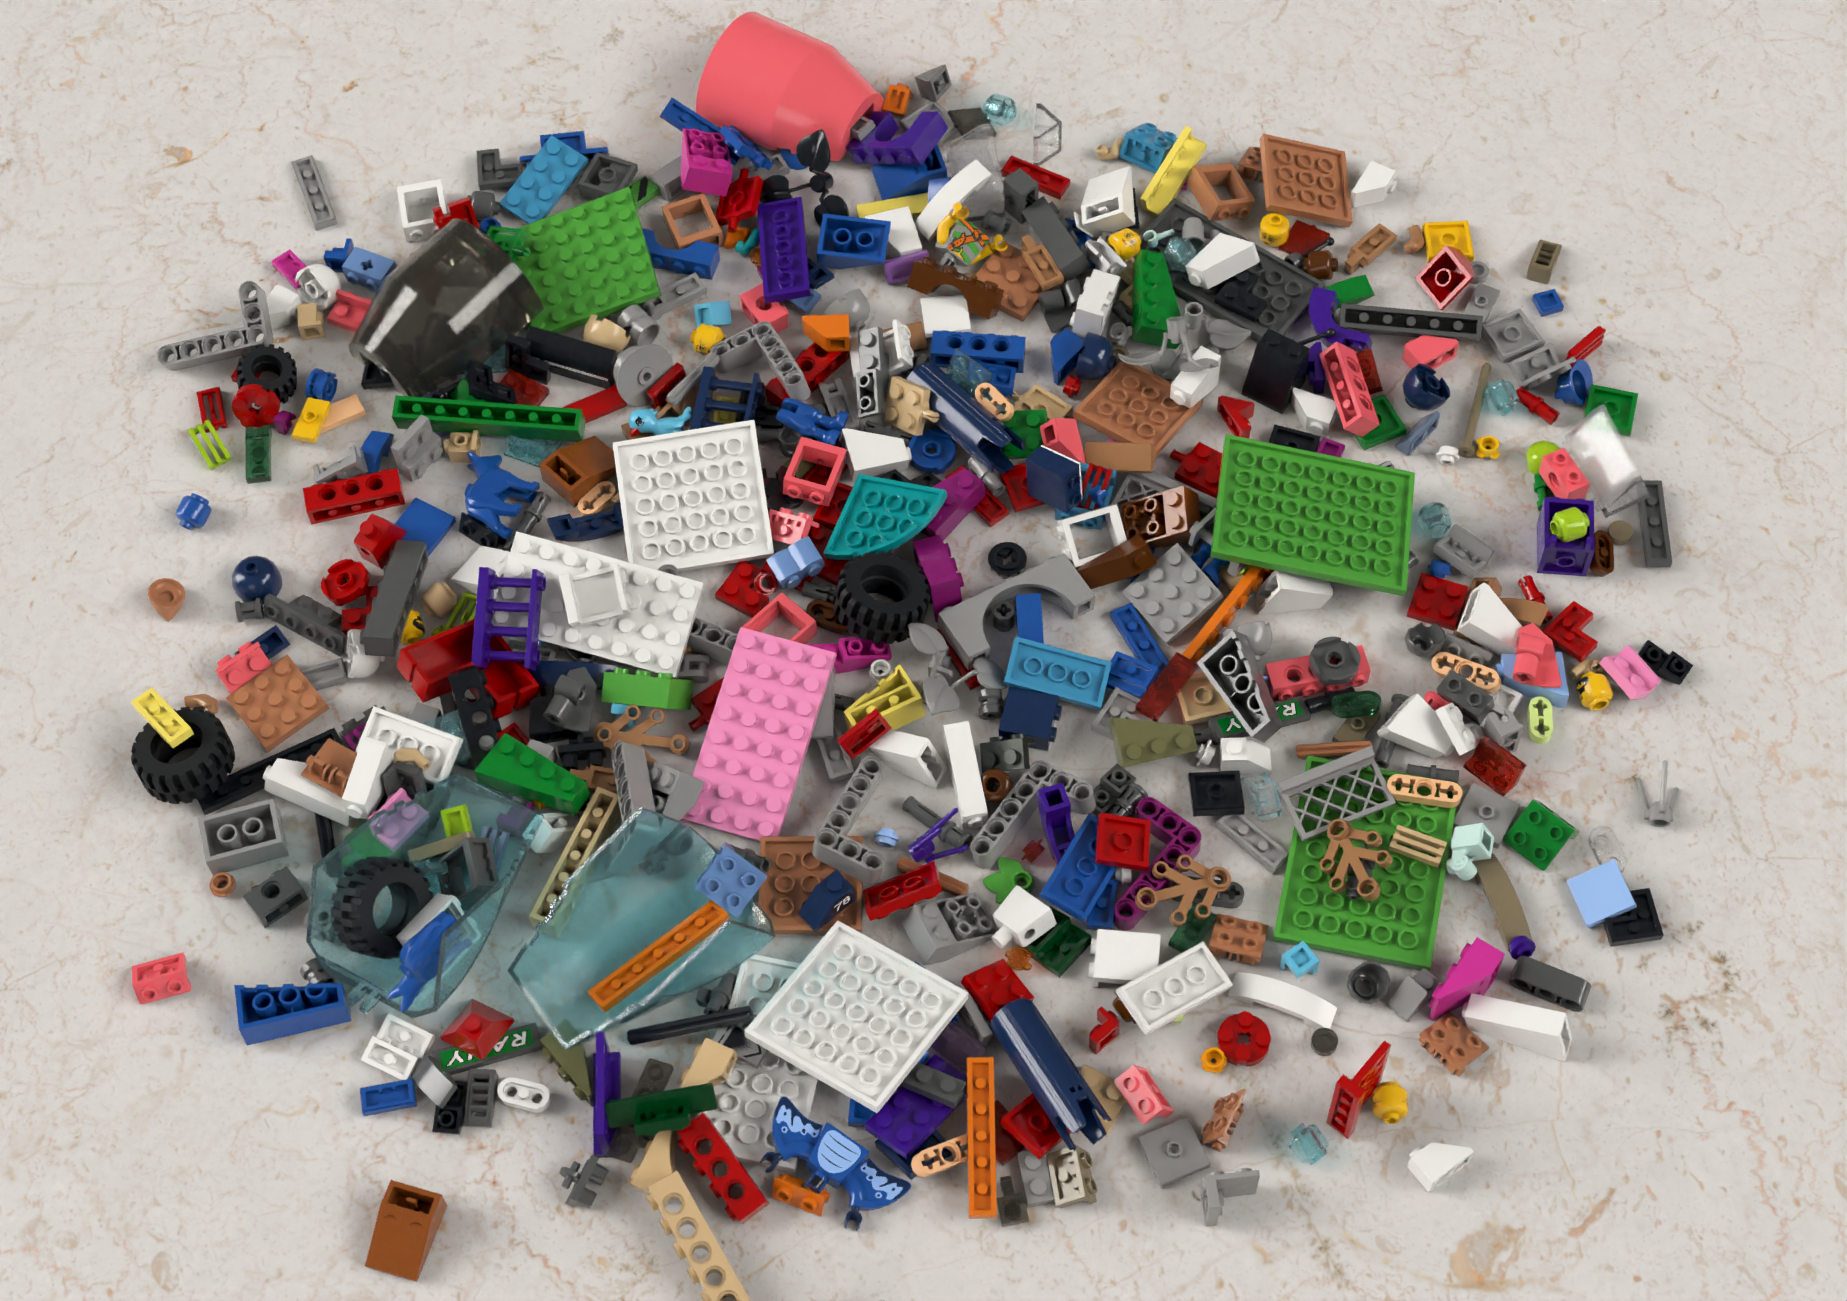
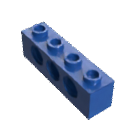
[930,330,1026,373]

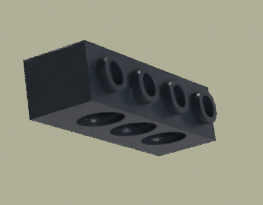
[448,664,502,769]

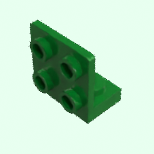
[1503,799,1580,871]

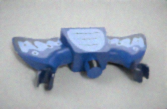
[759,1096,911,1231]

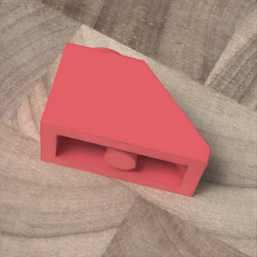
[1402,335,1459,369]

